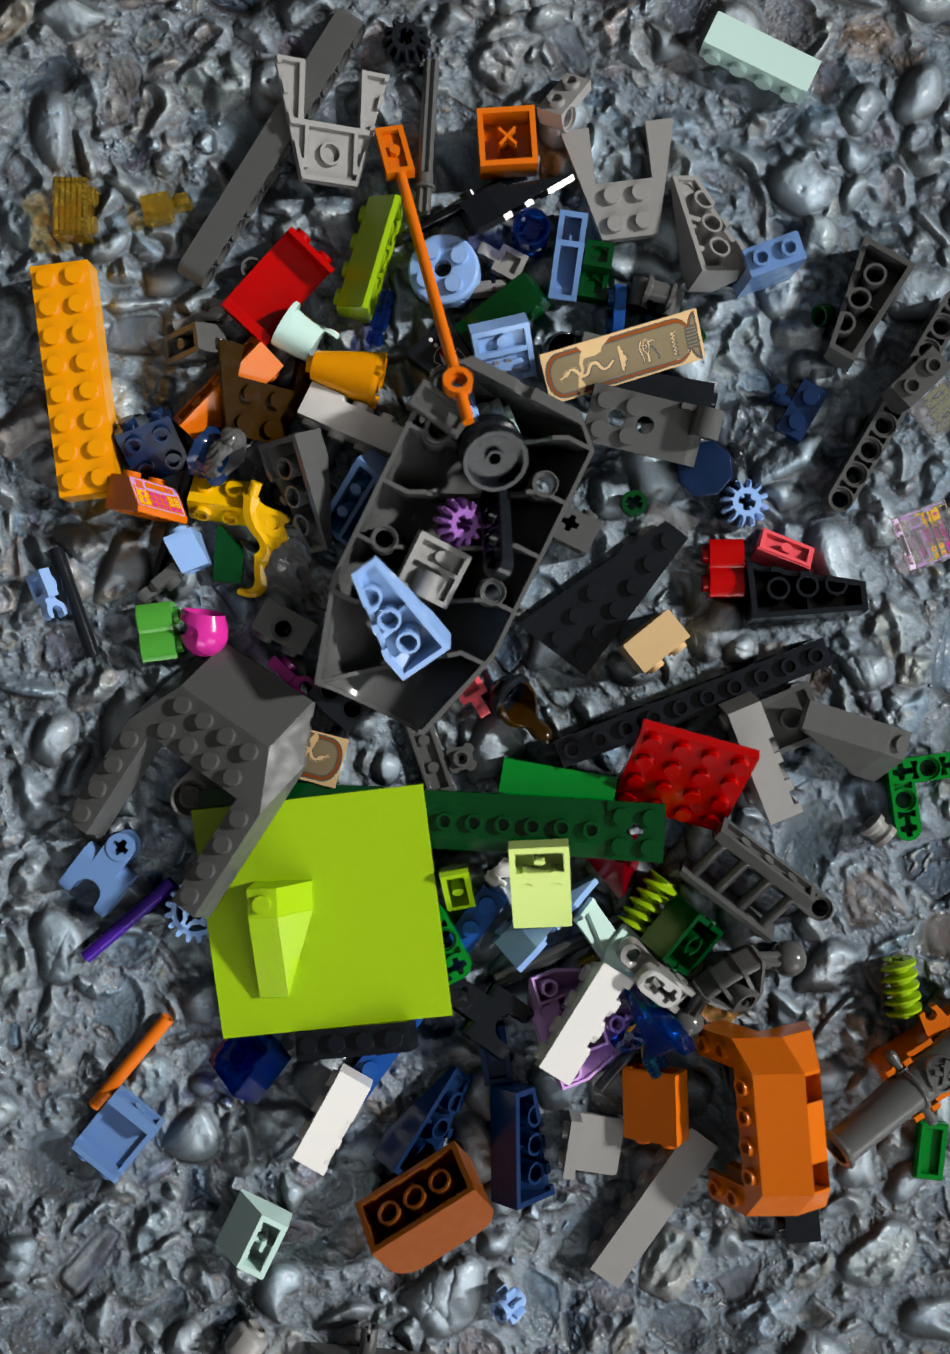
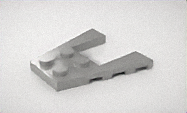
[274,54,390,190]
[559,118,673,243]

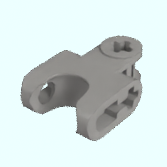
[616,937,696,1014]

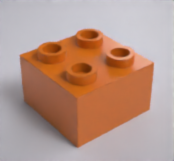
[476,105,538,180]

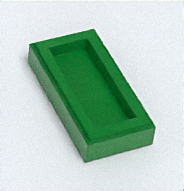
[911,1119,949,1181]

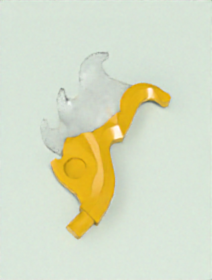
[237,480,308,609]

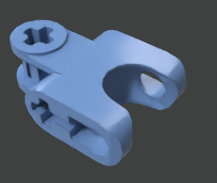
[59,829,142,918]

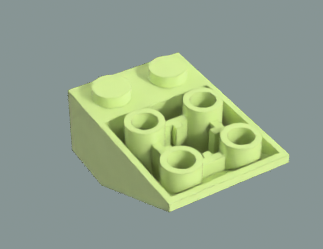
[508,838,572,929]

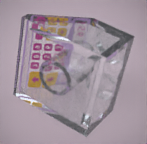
[891,499,950,573]

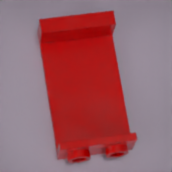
[219,226,335,346]

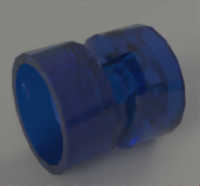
[512,208,551,258]

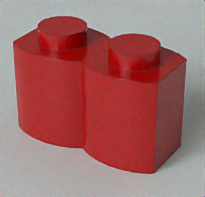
[700,539,745,598]

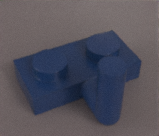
[769,378,829,443]

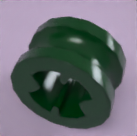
[621,490,647,517]

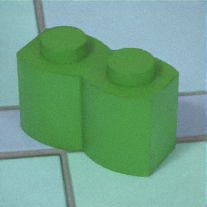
[135,601,185,663]

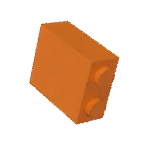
[622,1061,689,1149]

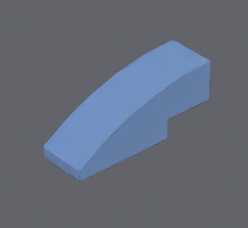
[548,209,589,302]

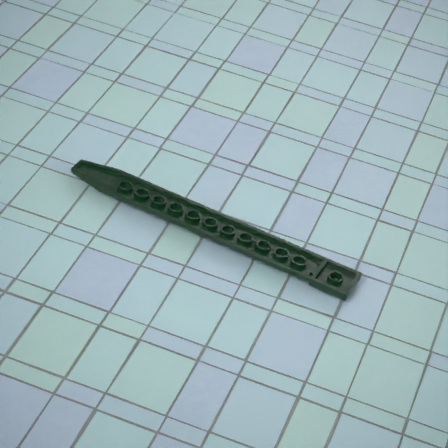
[198,782,666,863]

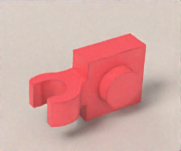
[458,676,491,719]

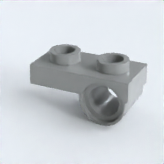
[537,73,591,132]

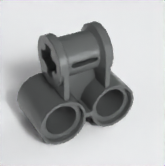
[626,275,685,319]

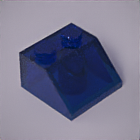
[208,1034,292,1104]

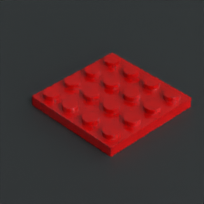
[614,719,760,831]

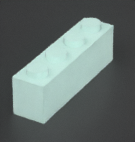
[698,11,822,104]

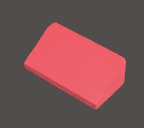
[750,527,815,572]

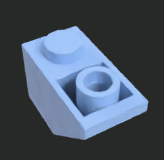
[163,525,214,576]

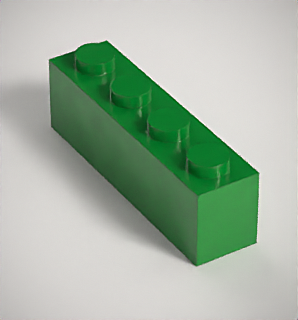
[497,756,618,800]

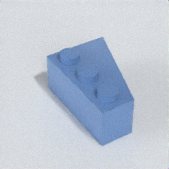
[330,448,388,547]

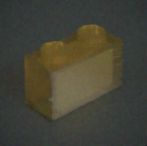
[52,176,99,243]

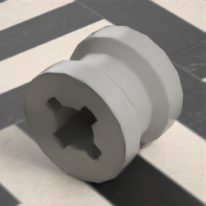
[859,812,897,849]

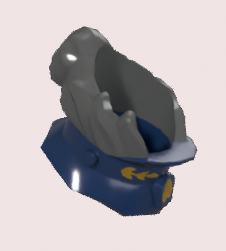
[186,426,247,486]

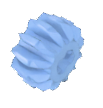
[719,479,769,528]

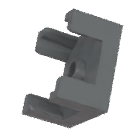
[758,681,816,754]

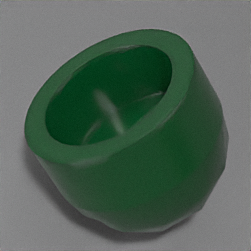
[811,303,836,328]

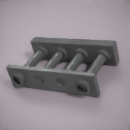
[678,817,817,944]

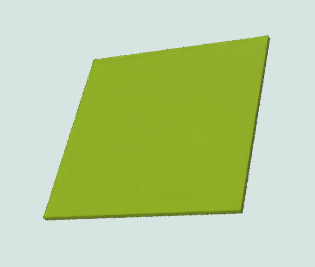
[191,783,453,1039]

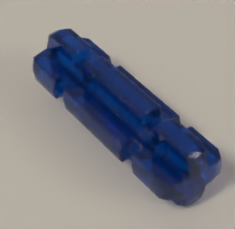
[366,290,396,347]

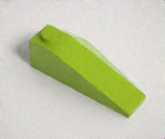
[246,880,314,998]

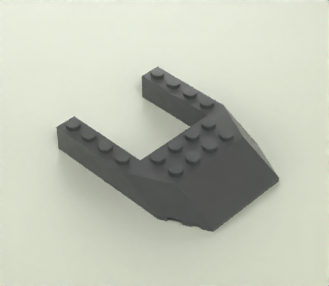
[65,643,315,917]

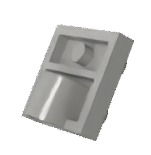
[396,530,472,610]

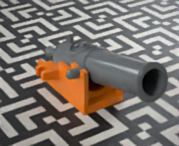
[825,1002,950,1169]

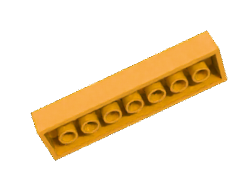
[29,259,123,502]

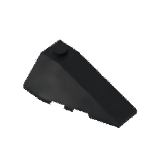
[454,174,575,236]

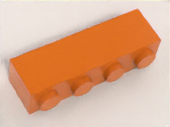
[172,336,284,439]

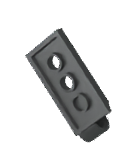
[585,382,725,468]

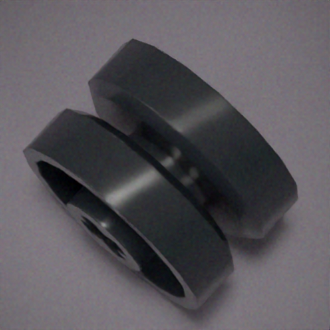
[456,413,529,492]

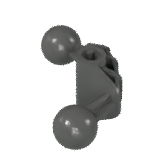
[667,940,807,1042]

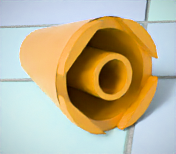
[305,350,388,411]

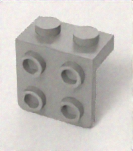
[557,1109,624,1180]

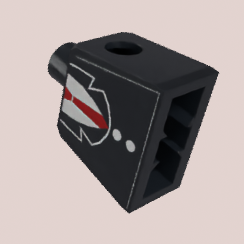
[406,316,472,377]

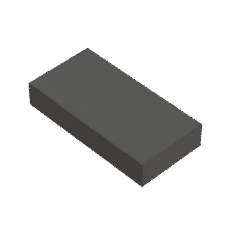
[406,378,474,440]

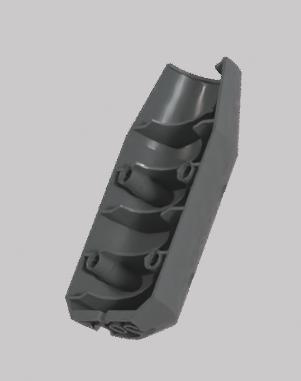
[314,356,594,736]

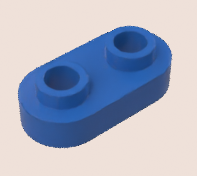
[605,284,627,335]

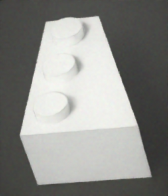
[292,1063,373,1176]

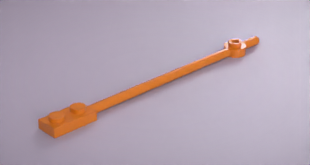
[374,124,475,425]

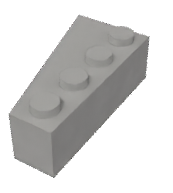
[718,691,803,825]

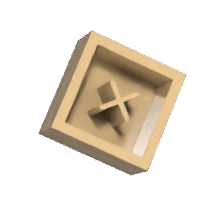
[616,609,690,674]

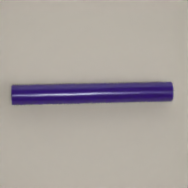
[81,877,178,962]

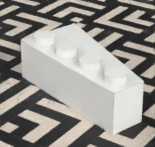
[534,961,634,1086]

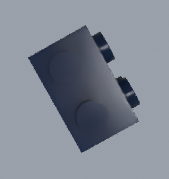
[114,405,188,480]

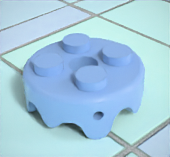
[408,234,481,310]

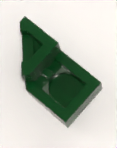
[213,524,245,583]

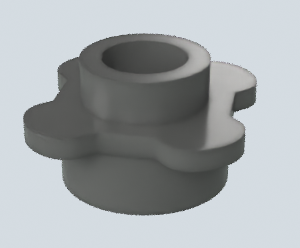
[446,743,477,774]

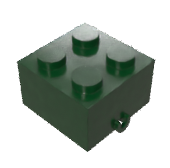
[640,894,724,977]

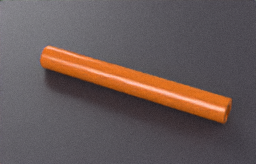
[89,1013,174,1111]

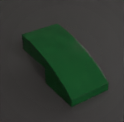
[576,239,615,306]

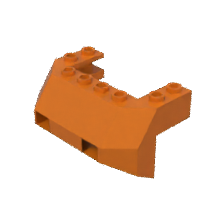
[696,1020,830,1216]

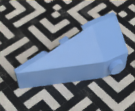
[351,555,451,681]
[494,874,599,973]

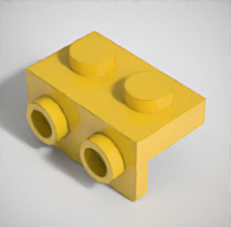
[187,475,250,526]

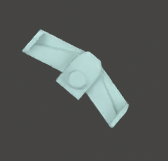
[573,896,643,980]

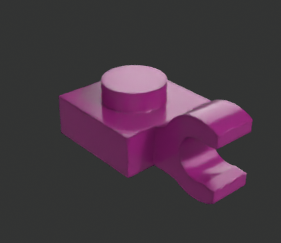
[266,655,315,696]

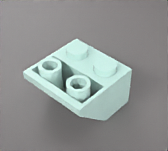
[215,1188,293,1280]

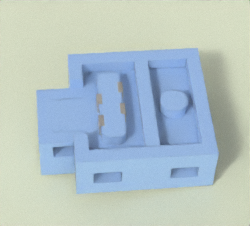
[468,312,537,383]

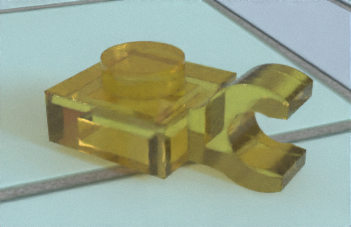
[139,190,194,228]

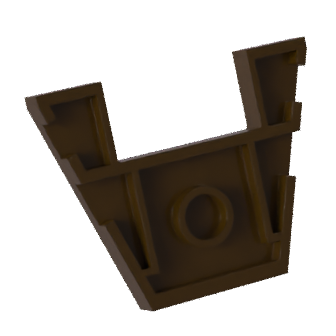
[215,338,316,442]

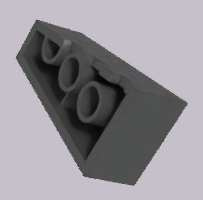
[823,235,916,372]

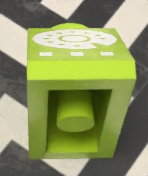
[439,862,476,912]

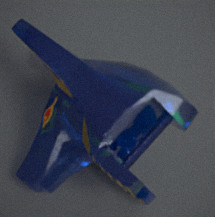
[610,982,695,1080]

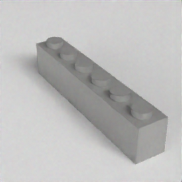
[587,1120,719,1289]

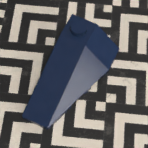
[372,1065,472,1175]

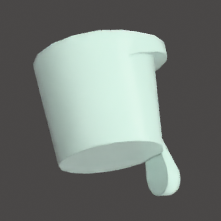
[271,301,340,362]

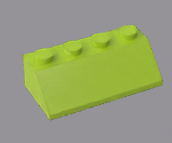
[333,194,403,325]

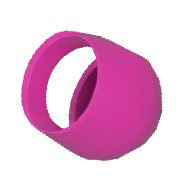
[179,607,229,657]

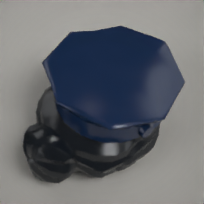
[677,441,745,497]

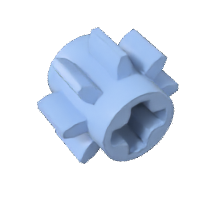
[491,1284,526,1325]

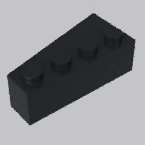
[743,562,869,625]

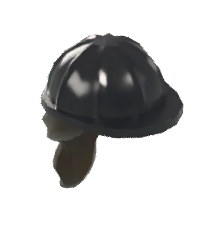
[488,673,553,745]

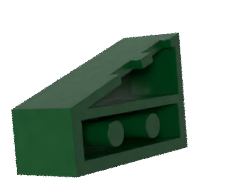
[454,272,554,353]

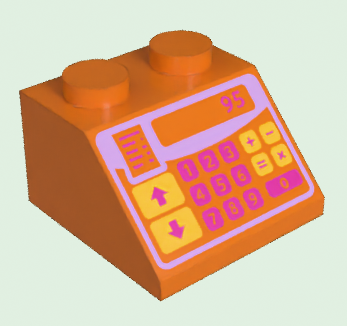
[104,470,188,524]

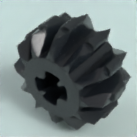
[382,15,431,71]

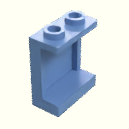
[731,231,807,298]
[70,1085,166,1183]

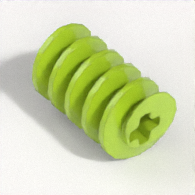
[617,869,677,933]
[879,955,923,1019]

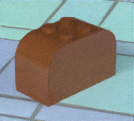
[354,1141,494,1274]

